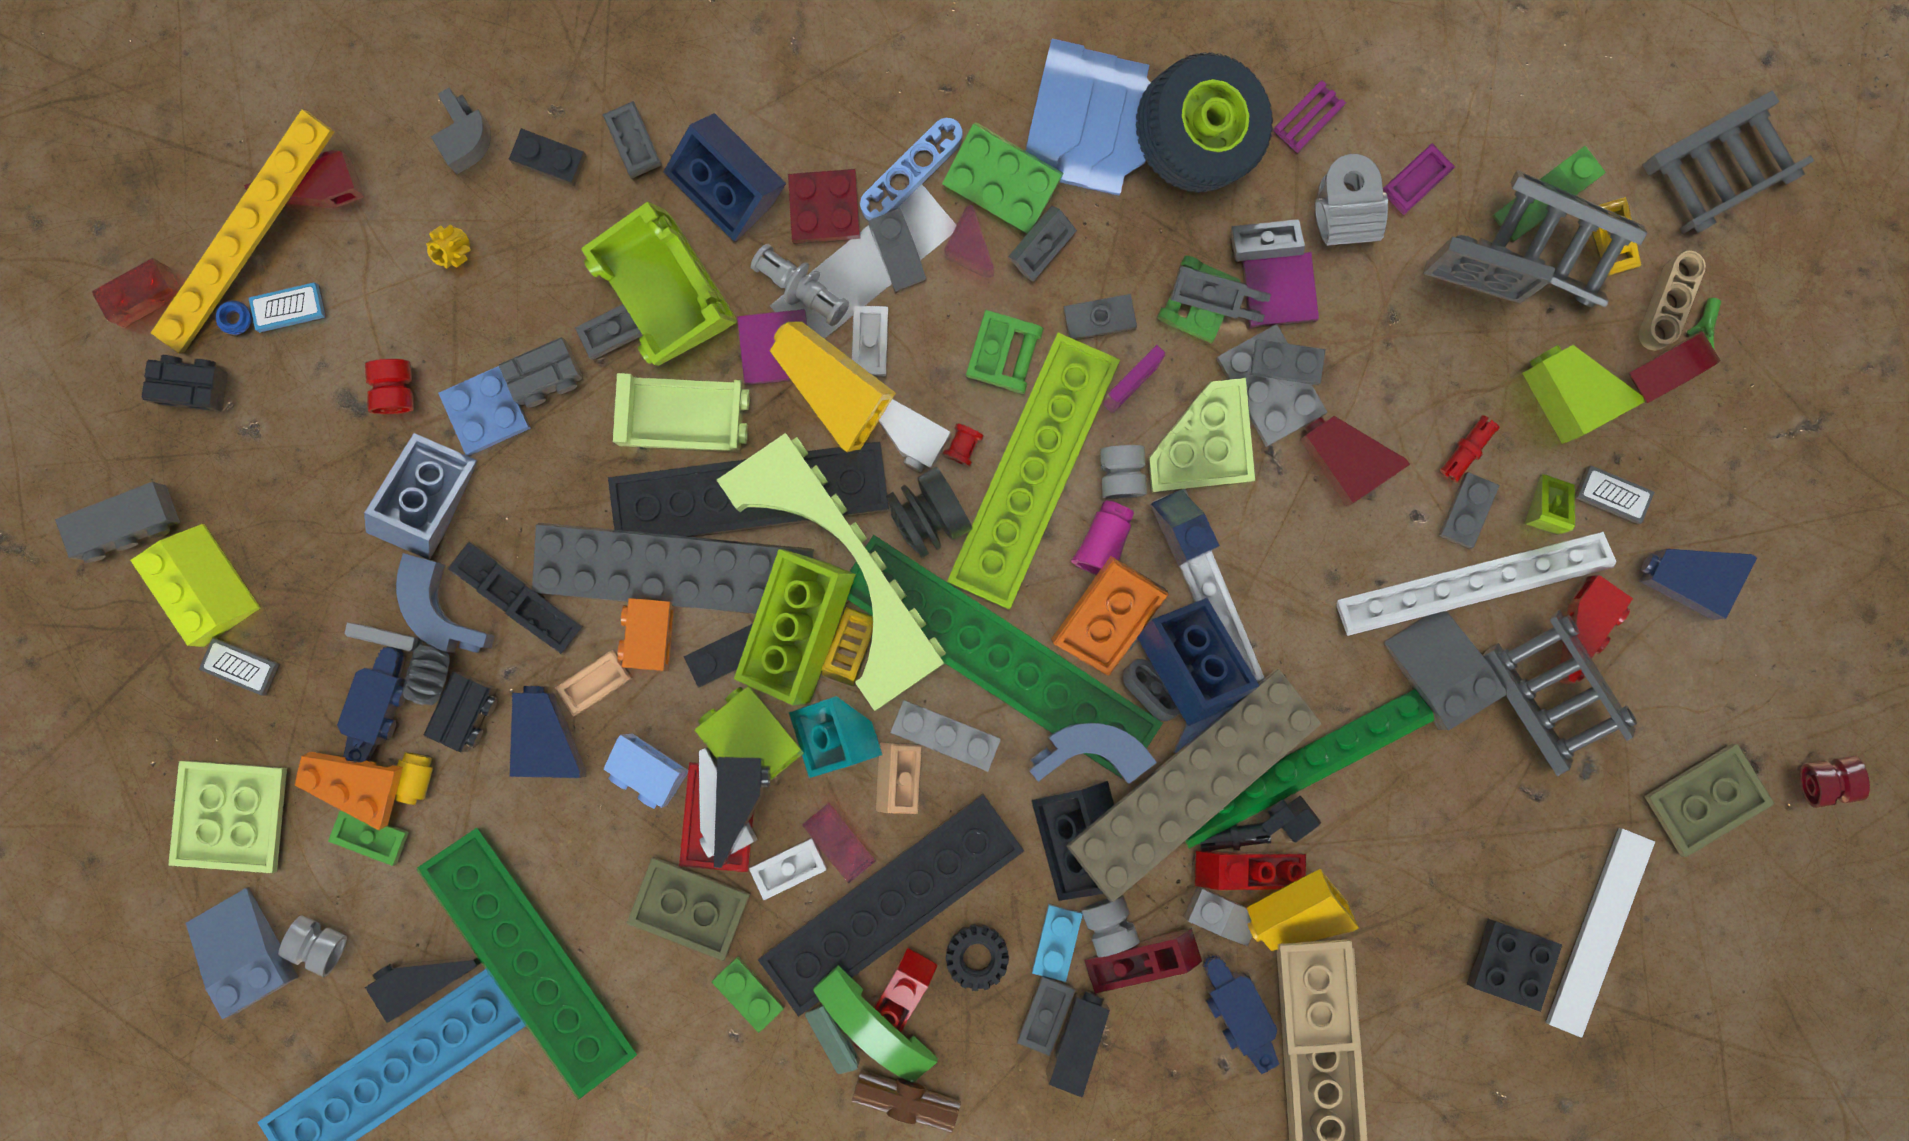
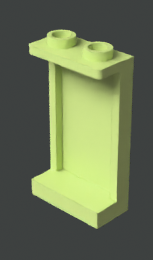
[613,373,750,452]

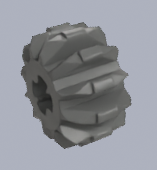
[403,645,450,705]

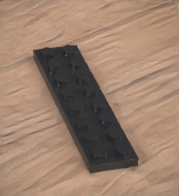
[608,442,890,537]
[758,794,1024,1017]

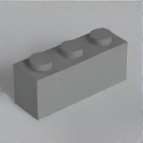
[890,700,1001,772]

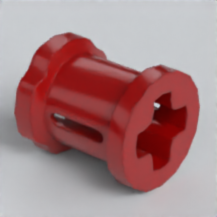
[942,423,984,467]

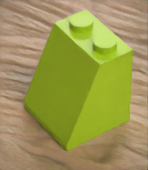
[1522,345,1645,444]

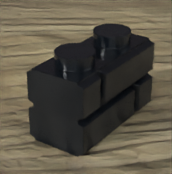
[141,355,228,412]
[423,672,498,752]

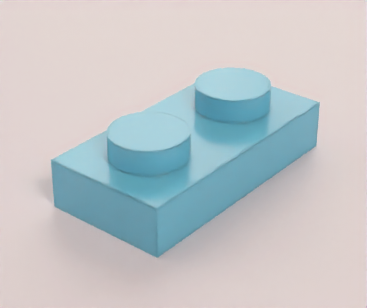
[1032,904,1083,982]

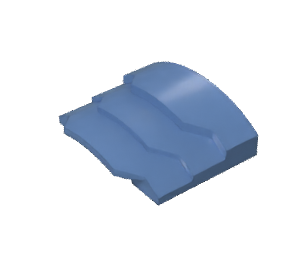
[1026,39,1150,196]

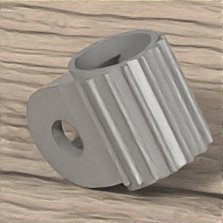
[1315,154,1388,246]

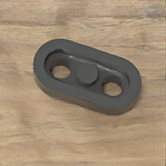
[1123,659,1180,721]

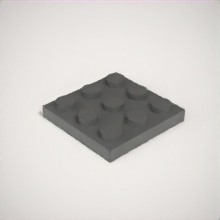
[1423,235,1555,304]

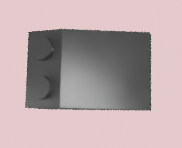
[1384,611,1508,731]

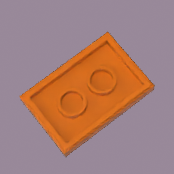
[1051,556,1169,676]

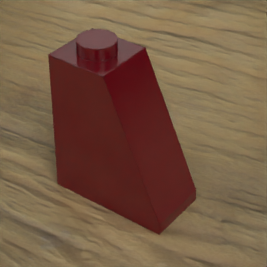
[1300,416,1410,506]

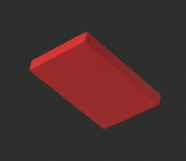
[679,762,755,872]

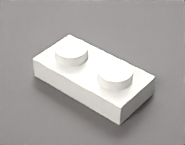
[852,306,888,376]
[749,838,828,900]

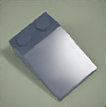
[364,433,477,560]
[186,887,299,1020]

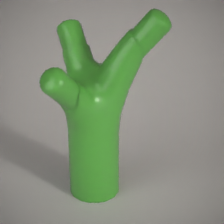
[1687,298,1722,350]

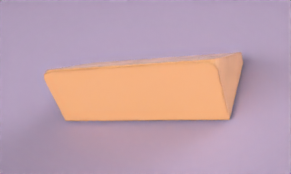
[876,743,922,814]

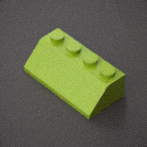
[734,549,856,705]

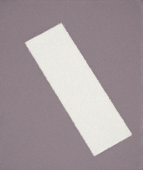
[770,184,959,339]

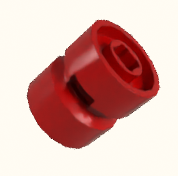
[365,359,414,414]

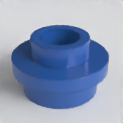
[216,300,252,335]

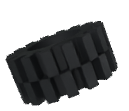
[946,924,1009,991]

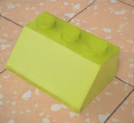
[130,524,260,647]

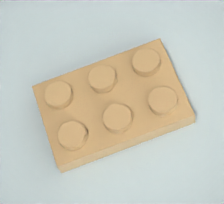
[1278,939,1360,1055]

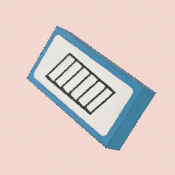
[249,282,326,333]

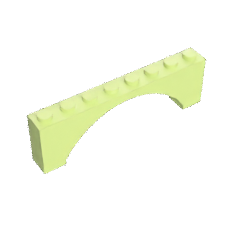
[717,433,946,711]

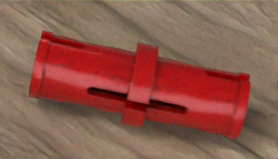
[1440,415,1500,483]

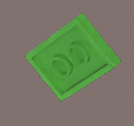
[942,122,1064,234]

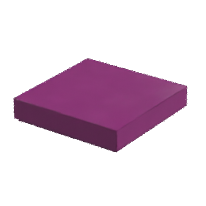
[1242,252,1319,328]
[737,309,807,385]
[1103,345,1165,413]

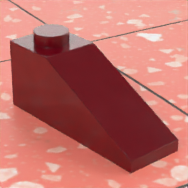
[1084,928,1203,993]

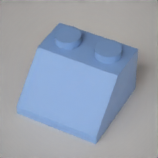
[603,734,688,809]

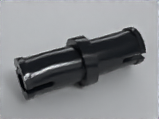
[1200,821,1271,851]

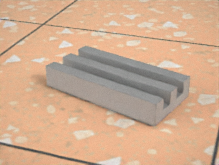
[344,622,424,651]

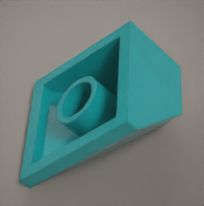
[789,696,882,778]

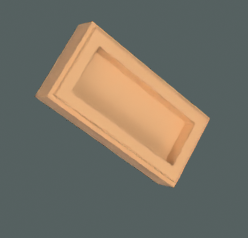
[555,650,633,717]

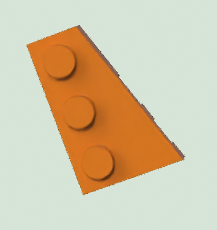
[295,752,403,831]

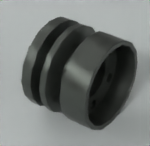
[886,466,973,558]

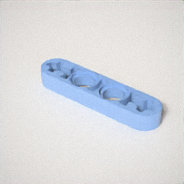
[860,118,963,220]

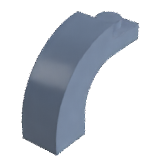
[396,553,495,653]
[1029,723,1157,784]

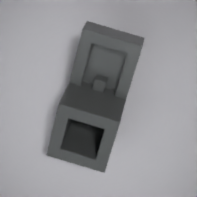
[431,87,491,174]

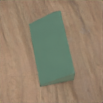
[805,1003,860,1074]

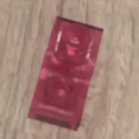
[802,803,876,883]

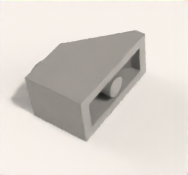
[1183,886,1252,946]

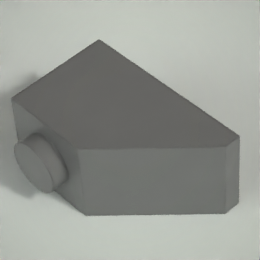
[868,208,926,292]

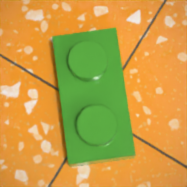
[328,810,409,866]
[711,956,785,1033]

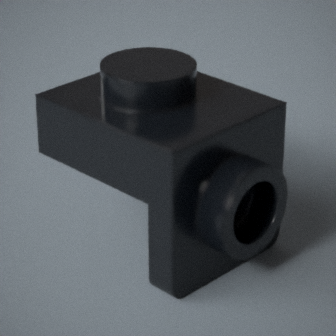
[1262,795,1321,842]

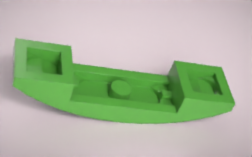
[813,966,938,1083]

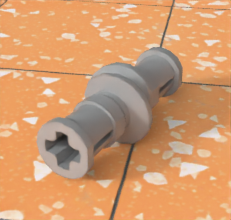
[751,244,849,326]

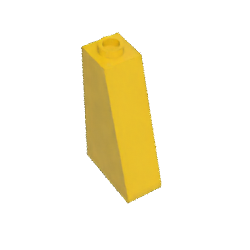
[770,322,896,452]

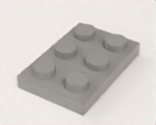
[1216,324,1328,447]

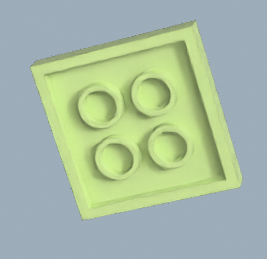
[168,761,287,873]

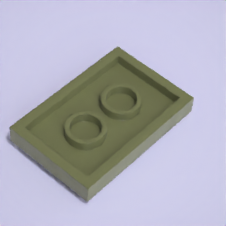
[1644,743,1775,857]
[626,857,750,961]

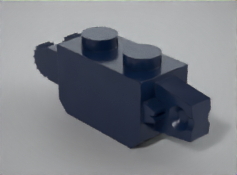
[337,646,407,763]
[1203,954,1279,1074]

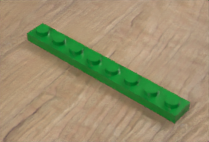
[1185,689,1434,849]

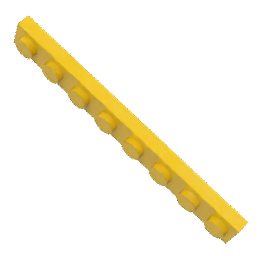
[151,109,335,354]

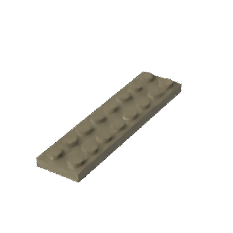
[1066,669,1322,902]

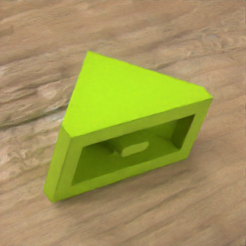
[1525,474,1575,535]

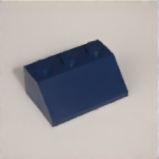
[663,113,786,242]
[1137,598,1259,726]

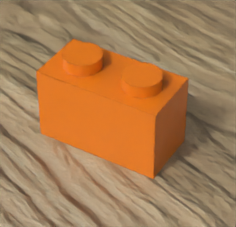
[617,598,675,672]

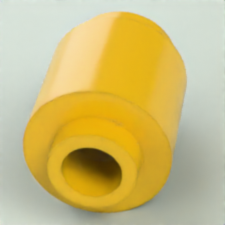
[395,752,433,805]

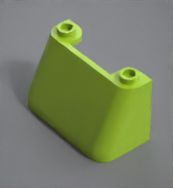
[581,201,737,366]

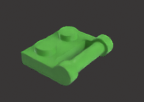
[1157,255,1240,344]
[966,310,1044,394]

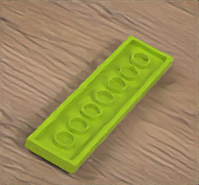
[947,332,1120,610]

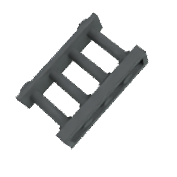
[1642,90,1814,234]
[1478,170,1648,307]
[1483,610,1637,776]

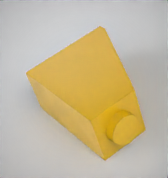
[1247,869,1359,951]

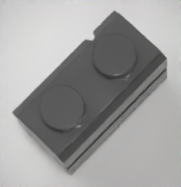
[499,337,583,408]

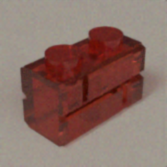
[92,258,181,328]

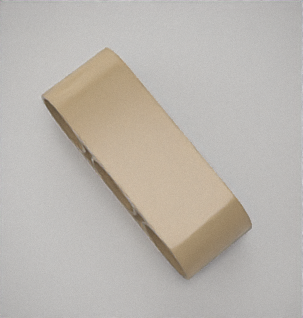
[1639,251,1706,351]

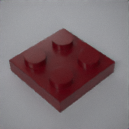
[788,169,861,244]

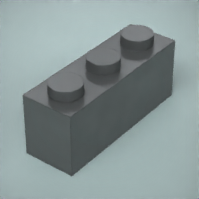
[55,482,180,563]

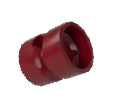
[1800,756,1870,808]

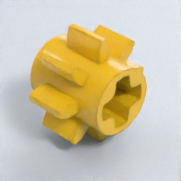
[426,225,471,269]

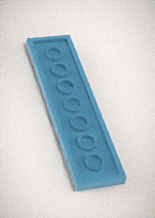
[257,969,525,1141]

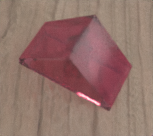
[944,205,994,278]

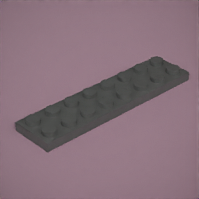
[532,523,814,614]

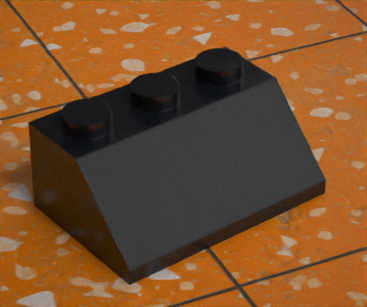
[1031,781,1114,901]

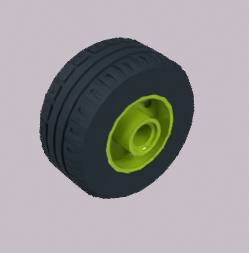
[1136,52,1273,192]

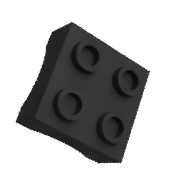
[1467,918,1562,1012]

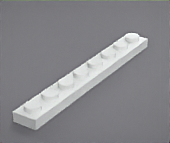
[1336,532,1616,636]

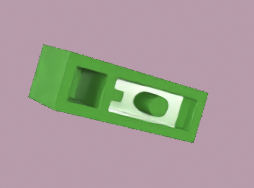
[1492,146,1606,243]

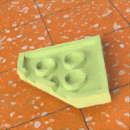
[1148,378,1255,492]

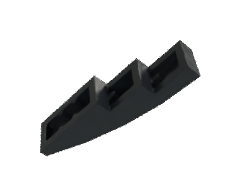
[448,541,582,654]

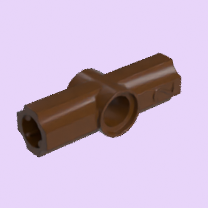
[852,1070,961,1132]

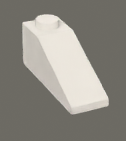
[879,399,951,472]
[699,748,758,857]

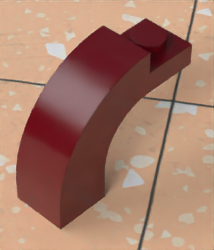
[1628,331,1721,403]

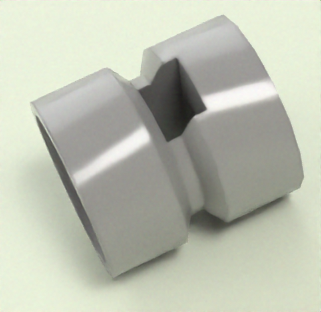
[1100,445,1147,499]
[1081,895,1140,957]
[278,915,347,977]

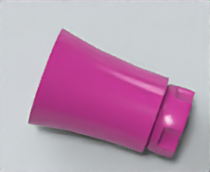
[1071,500,1134,576]

